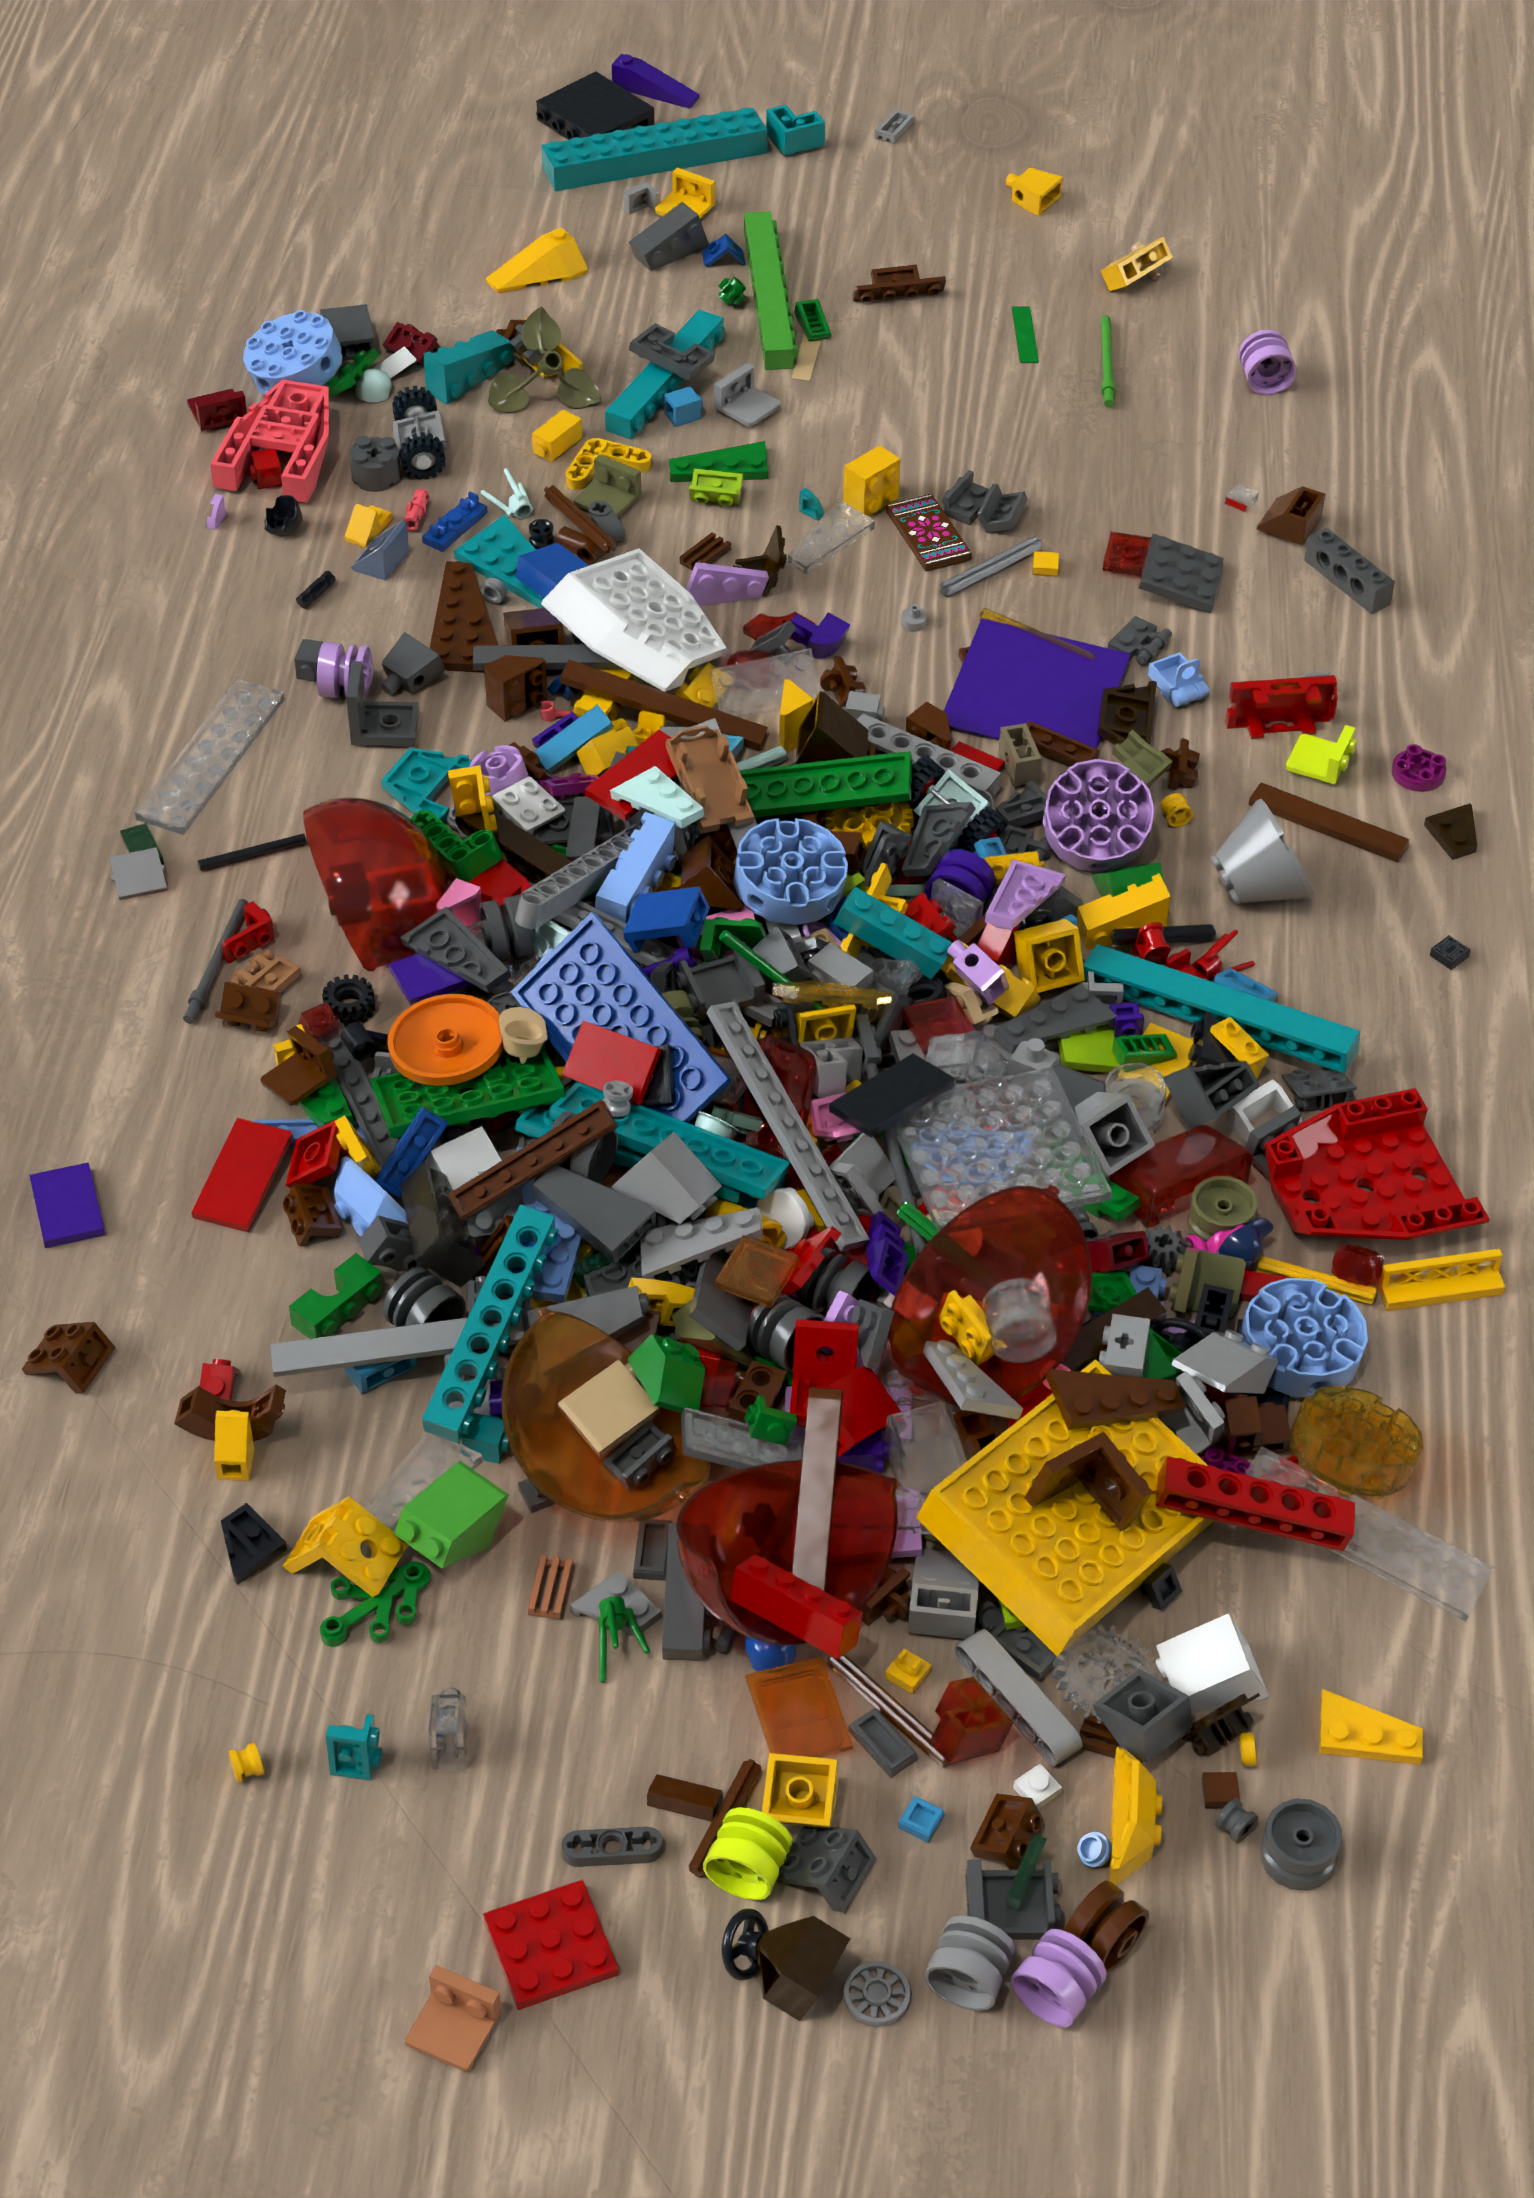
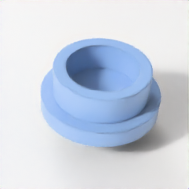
[1077,1832,1112,1868]

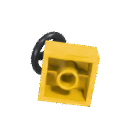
[1013,906,1085,993]

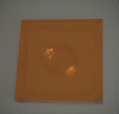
[715,1235,799,1308]

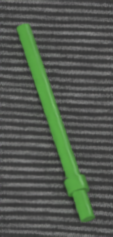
[1101,315,1116,407]

